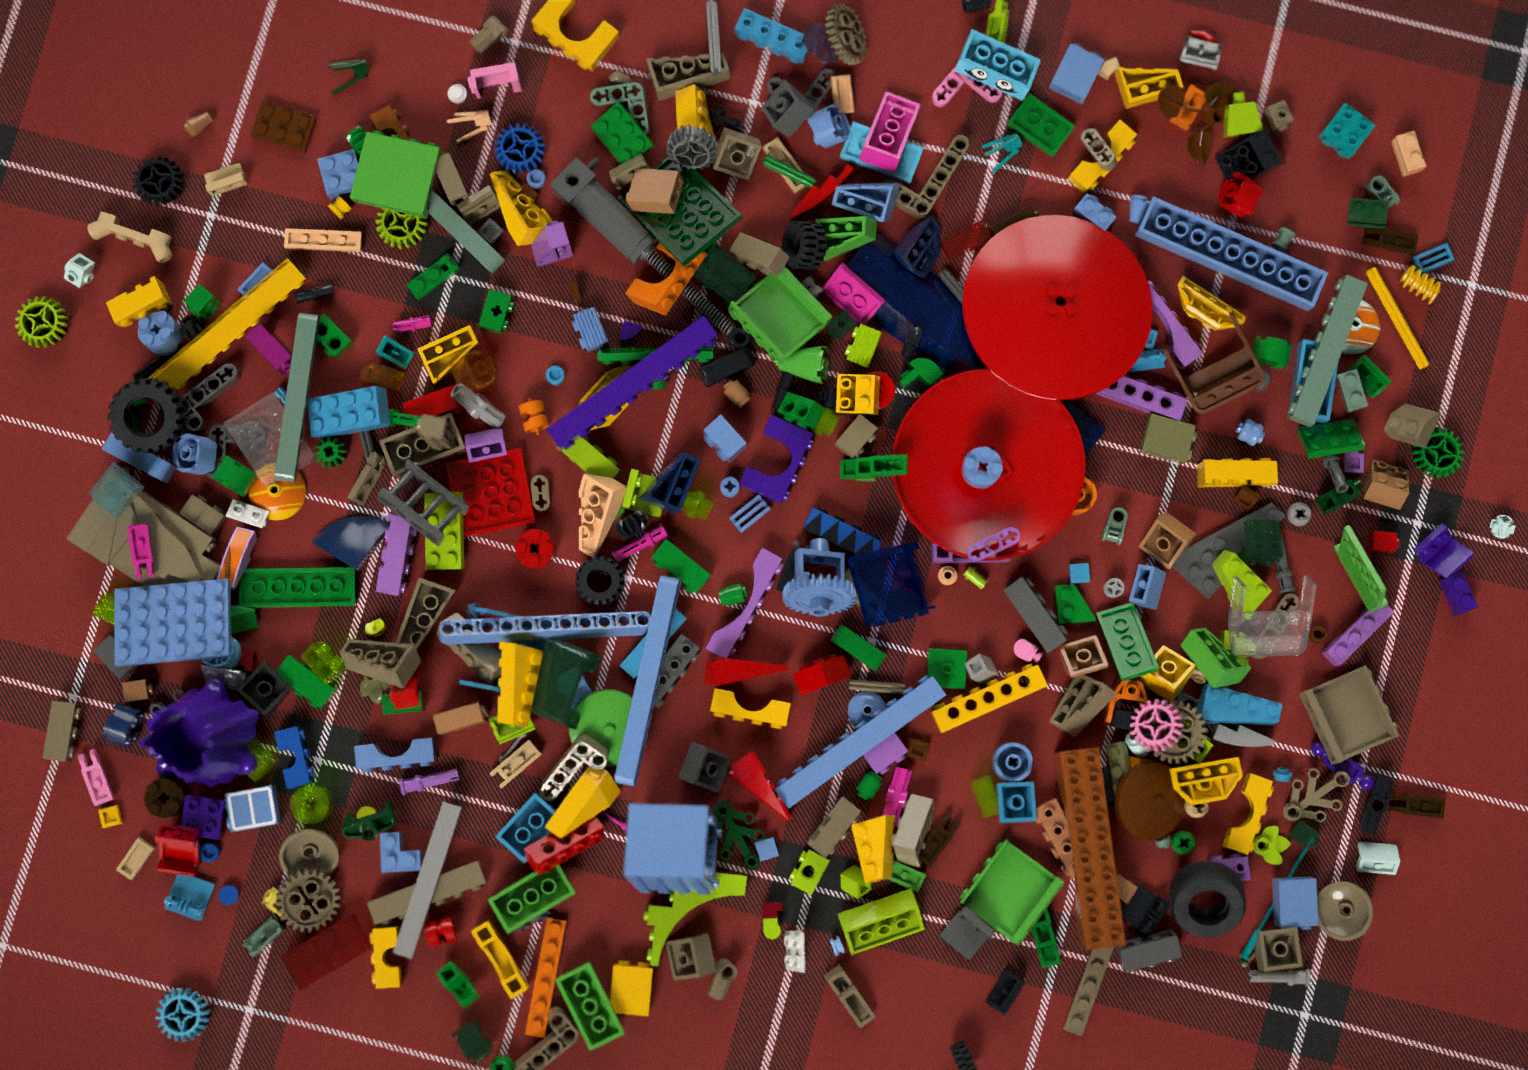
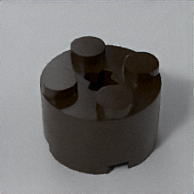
[144,778,189,818]

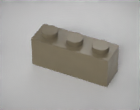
[729,232,790,276]
[42,701,82,762]

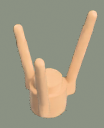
[447,110,491,143]

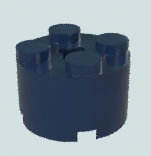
[103,703,145,747]

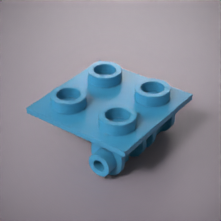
[164,874,215,922]

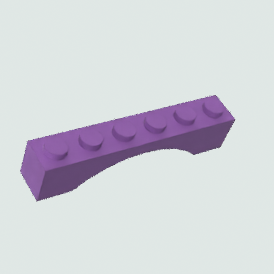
[1148,281,1203,370]
[705,548,783,658]

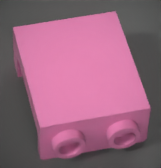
[468,62,522,99]

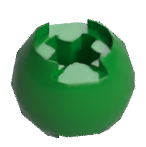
[1171,830,1196,855]
[490,1055,514,1070]

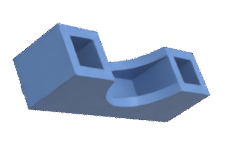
[354,738,437,773]

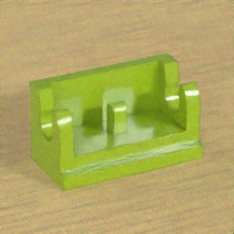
[488,715,535,744]

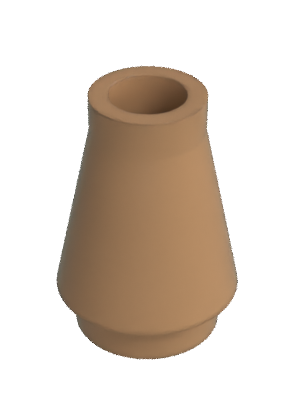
[183,112,213,137]

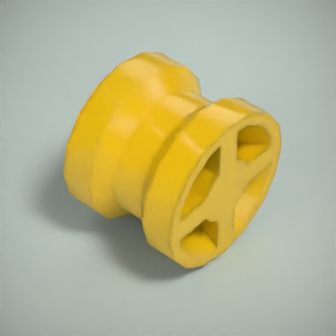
[328,195,352,219]

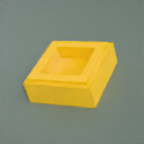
[98,805,123,828]

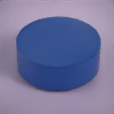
[200,843,220,862]
[219,885,240,905]

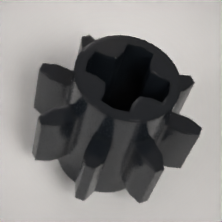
[180,315,204,339]
[818,387,837,409]

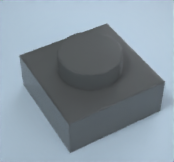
[477,218,504,246]

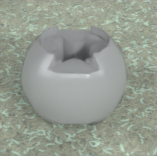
[1287,502,1311,526]

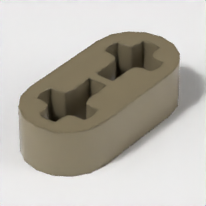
[531,475,551,512]

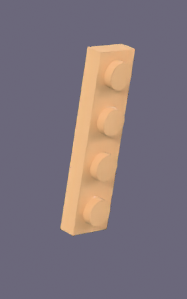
[284,229,362,252]

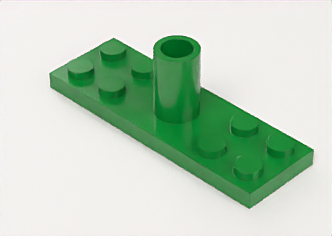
[597,346,714,389]

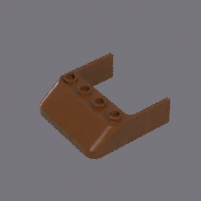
[1163,311,1265,414]

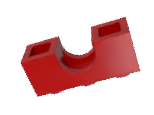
[389,666,421,709]

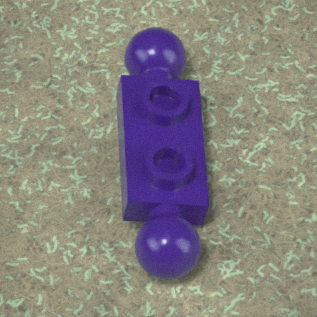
[1311,741,1374,790]

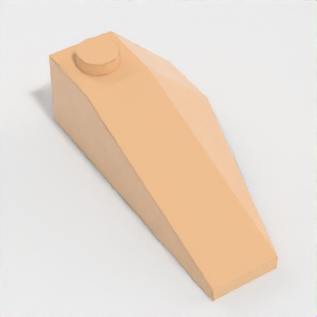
[579,473,627,557]

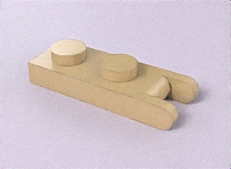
[489,740,542,789]

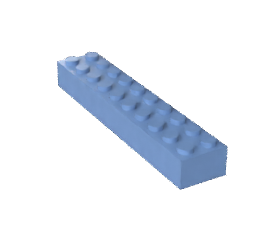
[1135,196,1328,311]

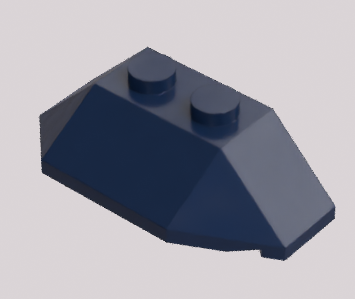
[893,214,941,278]

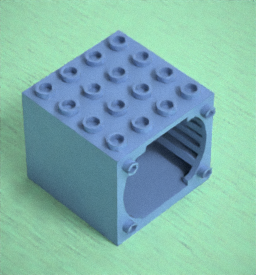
[624,804,722,895]

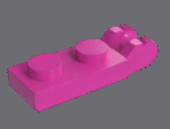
[127,523,154,579]

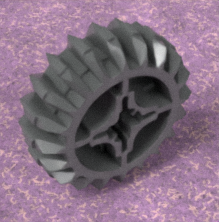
[666,125,718,170]

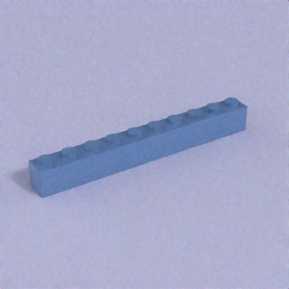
[775,675,946,809]

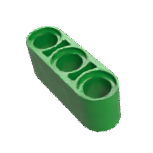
[830,624,887,671]

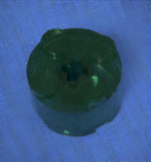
[451,1020,494,1066]

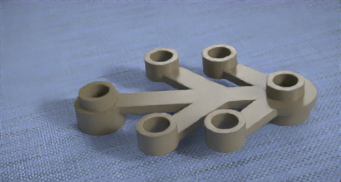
[1283,767,1350,822]

